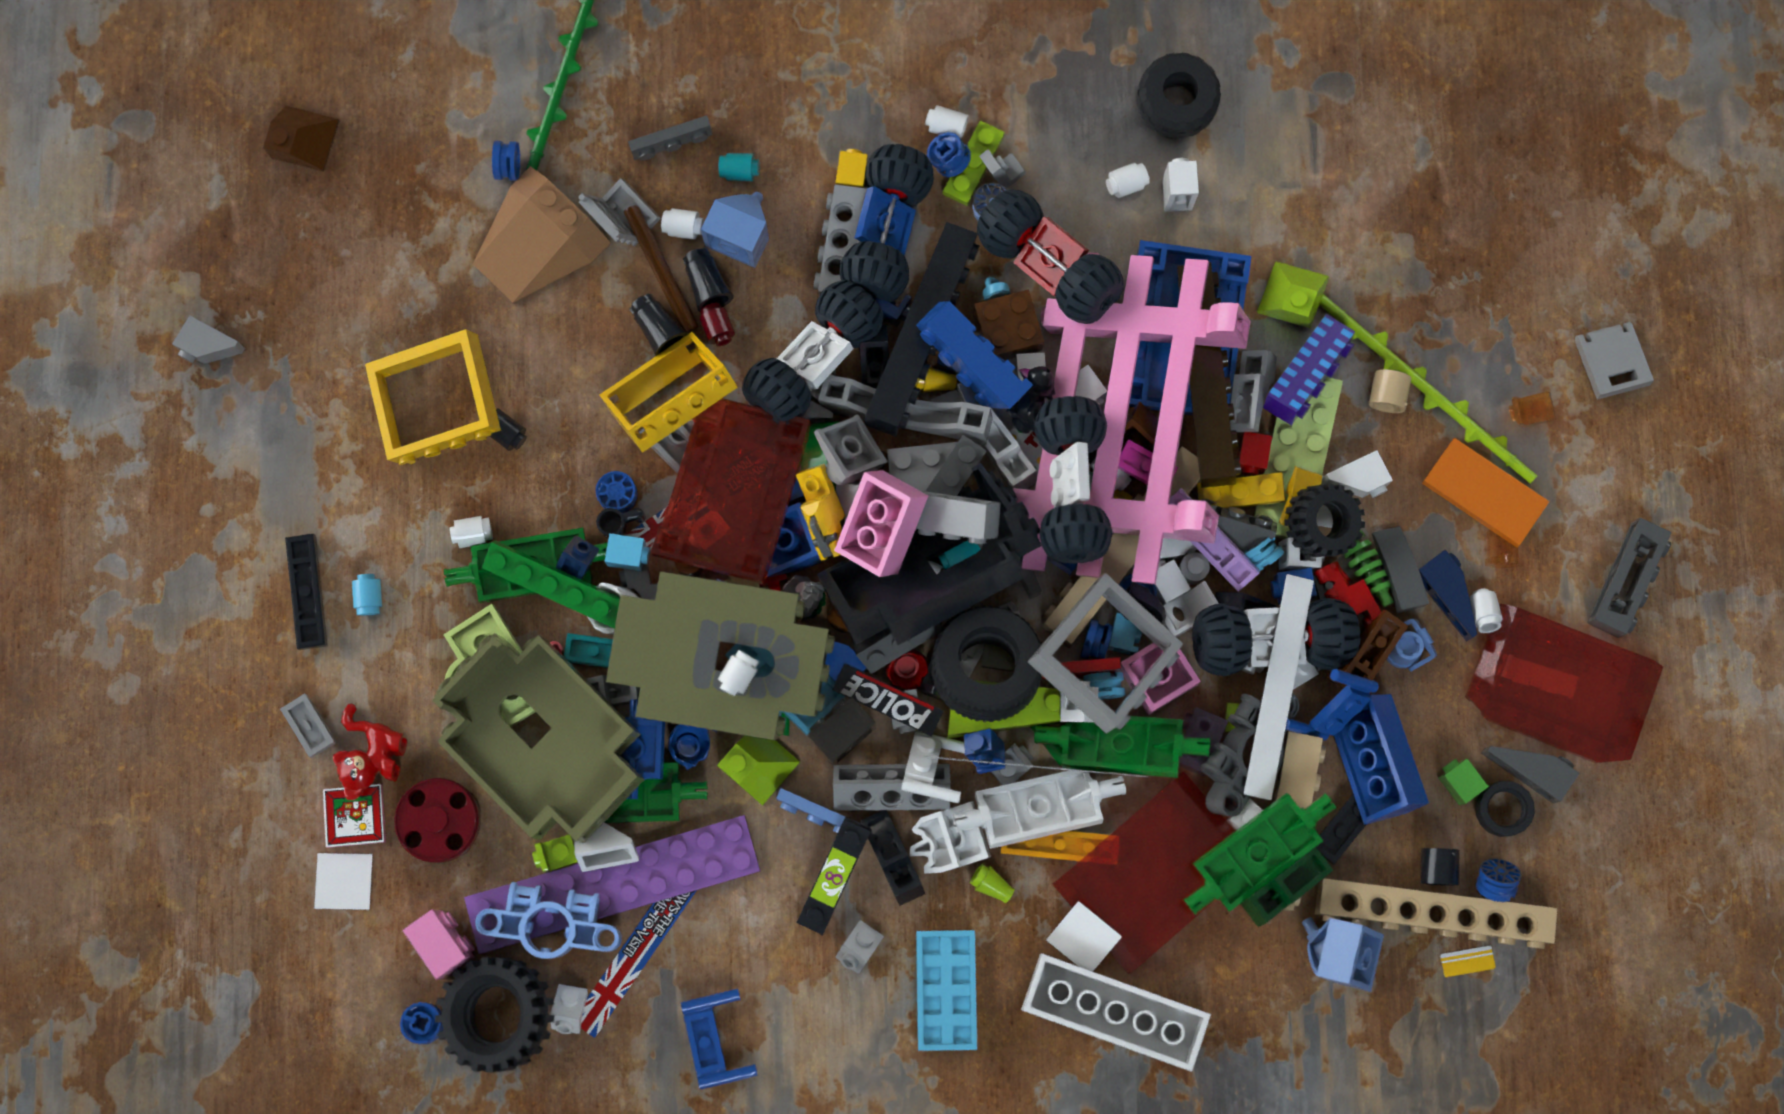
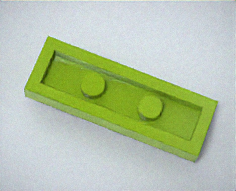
[943,120,1005,206]

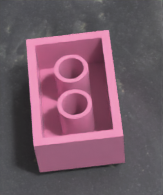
[834,470,928,577]

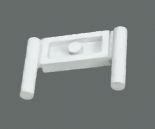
[901,731,965,803]

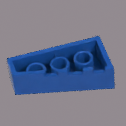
[916,301,1033,409]

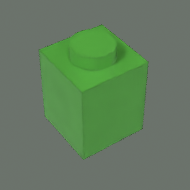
[1438,758,1489,806]

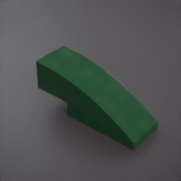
[1241,847,1333,927]

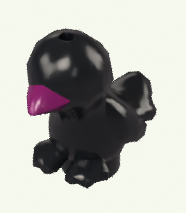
[1006,366,1056,434]

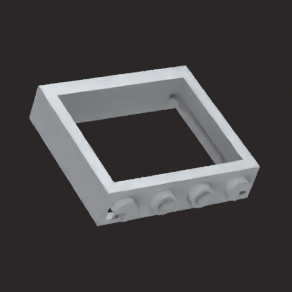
[1028,573,1183,733]

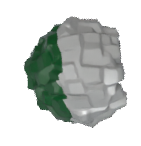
[783,575,826,621]

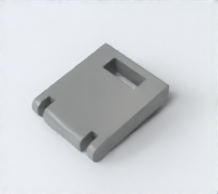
[1575,322,1654,400]

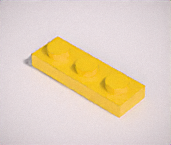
[1197,472,1286,509]

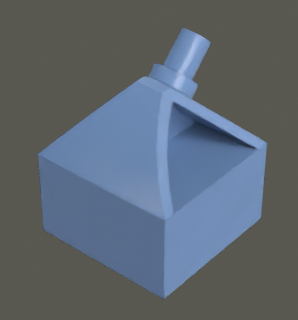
[701,192,769,268]
[1302,917,1384,992]

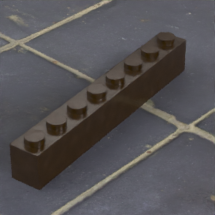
[1177,262,1241,488]

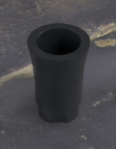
[683,248,734,312]
[629,293,688,356]

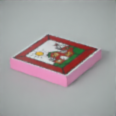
[323,784,386,848]

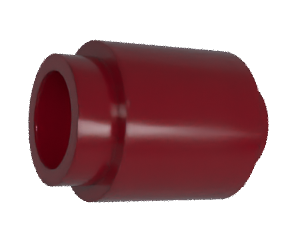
[700,303,735,347]

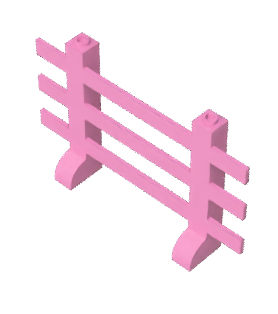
[1013,252,1251,585]

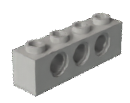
[814,184,867,296]
[833,764,950,811]

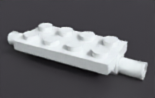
[953,771,1126,849]

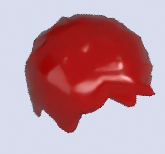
[885,648,928,690]

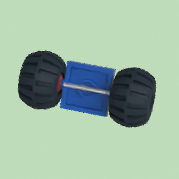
[840,144,934,302]

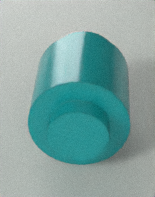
[719,153,760,181]

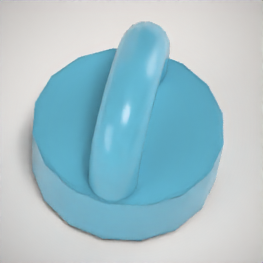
[982,277,1011,301]

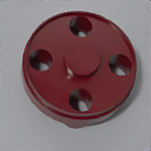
[394,778,481,863]

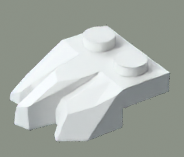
[910,801,991,873]

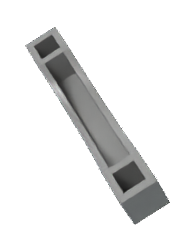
[818,375,993,445]

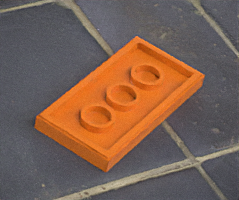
[1422,438,1550,548]

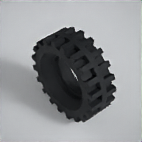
[435,957,555,1073]

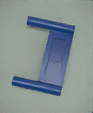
[1285,669,1379,741]
[681,988,758,1090]

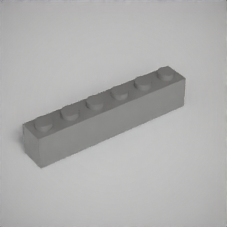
[836,481,1001,544]

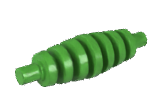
[1344,530,1394,608]

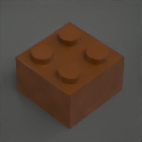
[973,289,1044,360]

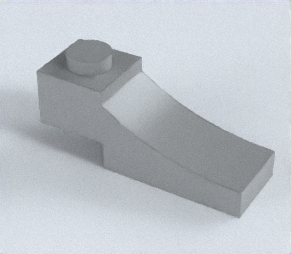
[1230,350,1277,432]

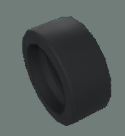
[1475,781,1535,837]

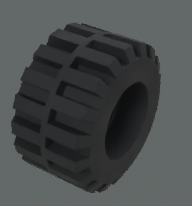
[1284,484,1365,557]

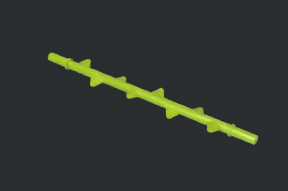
[1319,294,1538,484]

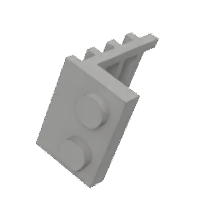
[579,178,661,246]

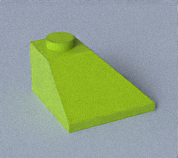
[1257,261,1329,329]
[717,735,800,806]

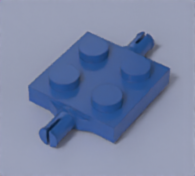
[621,699,665,799]

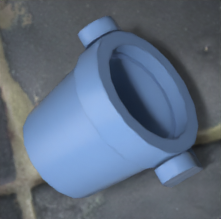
[1386,618,1437,672]

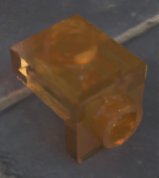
[1509,391,1556,428]

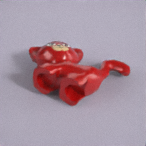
[333,703,408,800]

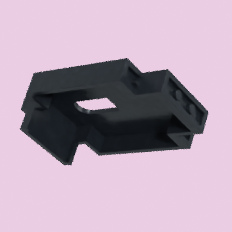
[817,463,1041,645]

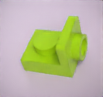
[532,834,578,873]

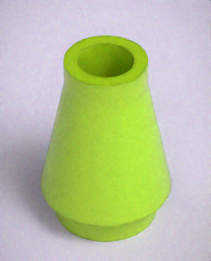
[970,864,1015,903]

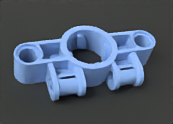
[475,882,622,959]

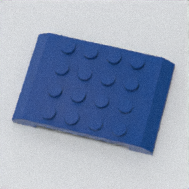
[1129,240,1251,416]

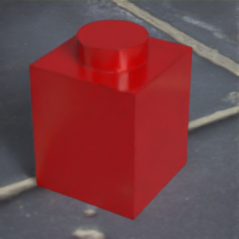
[1237,432,1272,476]

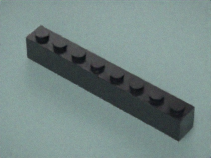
[865,222,980,437]

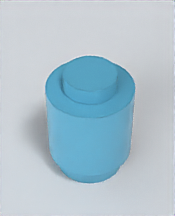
[352,574,382,616]

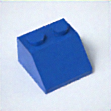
[749,502,829,577]

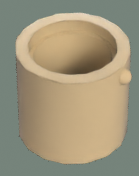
[1368,370,1412,413]

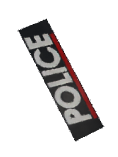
[832,664,944,737]

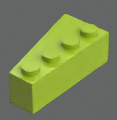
[947,680,1064,738]

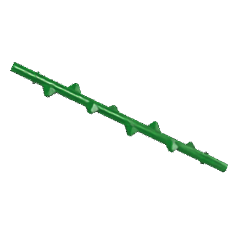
[525,0,599,171]

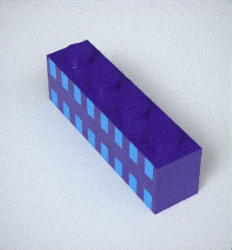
[1263,314,1355,426]

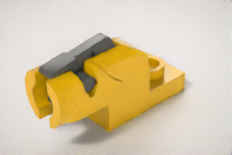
[796,464,845,561]

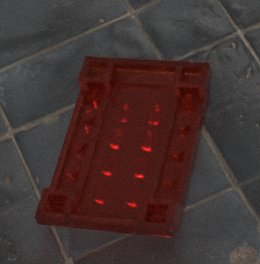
[651,398,811,584]
[1052,771,1235,974]

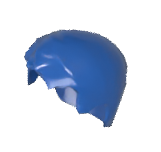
[668,724,710,770]

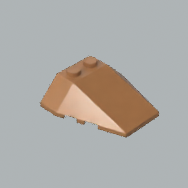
[473,166,611,303]

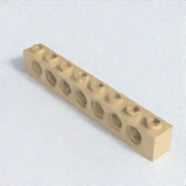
[1315,878,1557,949]

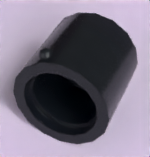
[1420,848,1460,886]

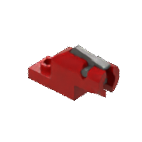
[1313,561,1381,629]

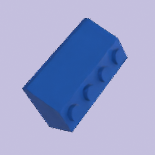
[1334,694,1429,825]

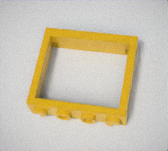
[365,329,501,466]
[599,332,738,453]

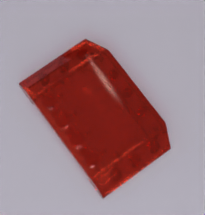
[1465,603,1663,763]

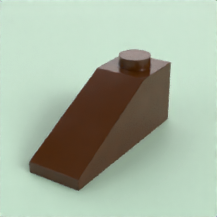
[1326,610,1408,689]

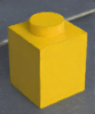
[836,149,868,188]

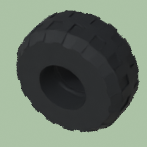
[1137,52,1221,139]

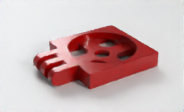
[1041,657,1121,680]

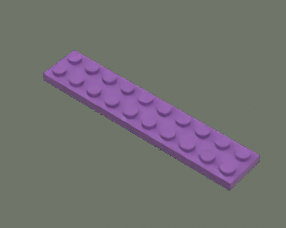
[464,815,761,954]

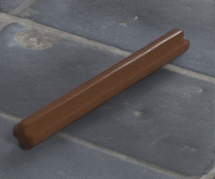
[624,205,698,333]

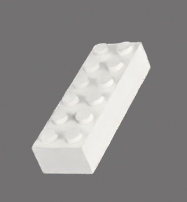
[1021,954,1211,1071]

